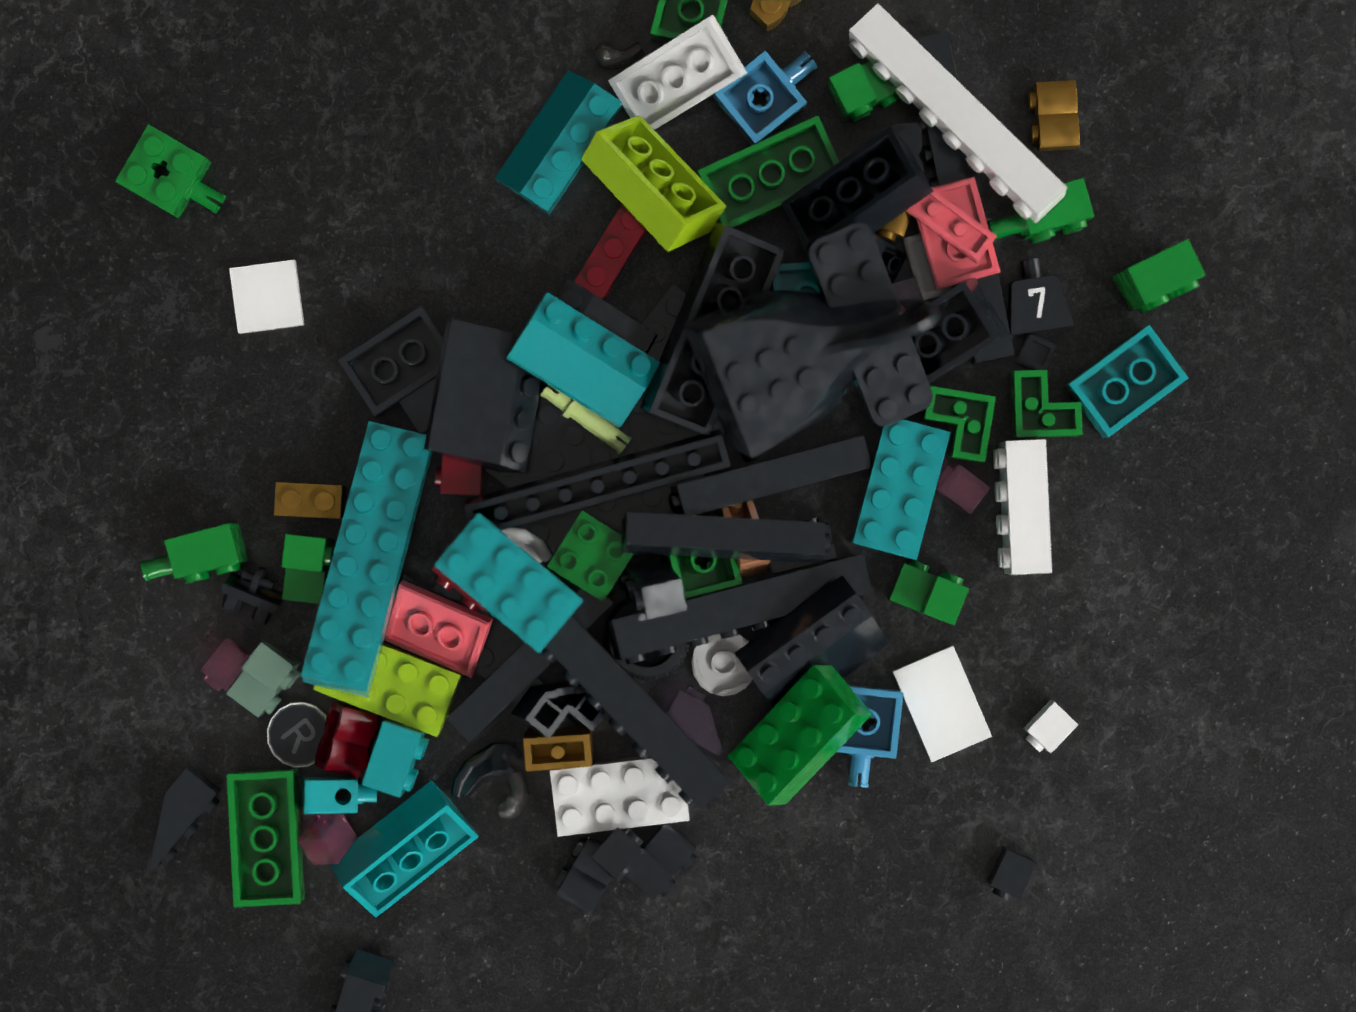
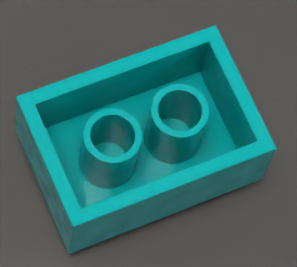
[1064,325,1189,438]

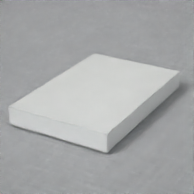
[892,645,992,762]

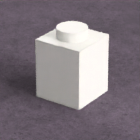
[1023,700,1078,753]

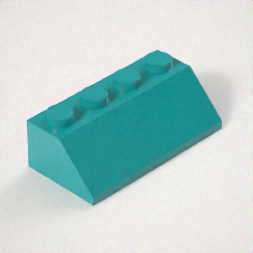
[495,70,623,215]
[506,292,660,428]
[328,780,479,918]

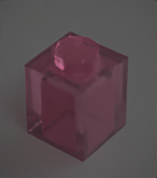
[936,464,991,514]
[200,638,251,691]
[298,813,357,865]

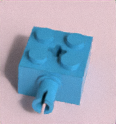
[713,51,818,146]
[837,685,904,788]

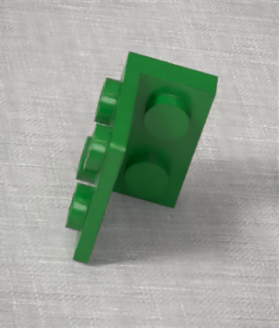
[547,510,634,601]

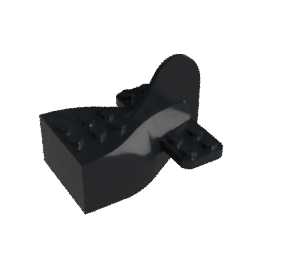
[683,222,941,458]

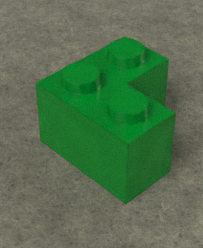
[826,61,900,123]
[1010,370,1082,438]
[922,386,996,463]
[282,534,335,604]
[888,560,969,626]

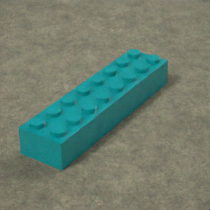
[301,421,433,698]

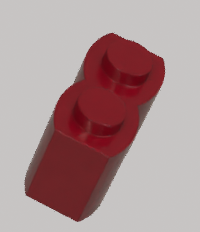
[315,702,379,778]

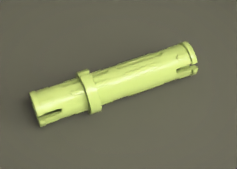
[540,384,632,455]

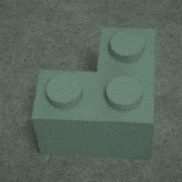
[226,640,301,717]

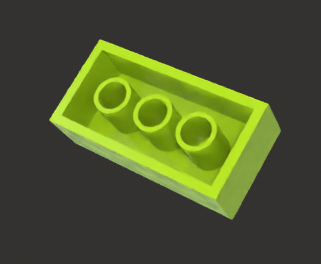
[581,115,726,252]
[313,642,463,737]

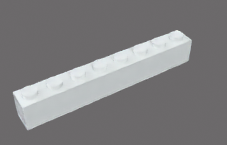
[849,4,1067,223]

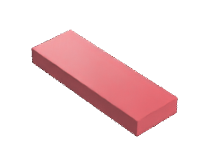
[906,188,997,264]

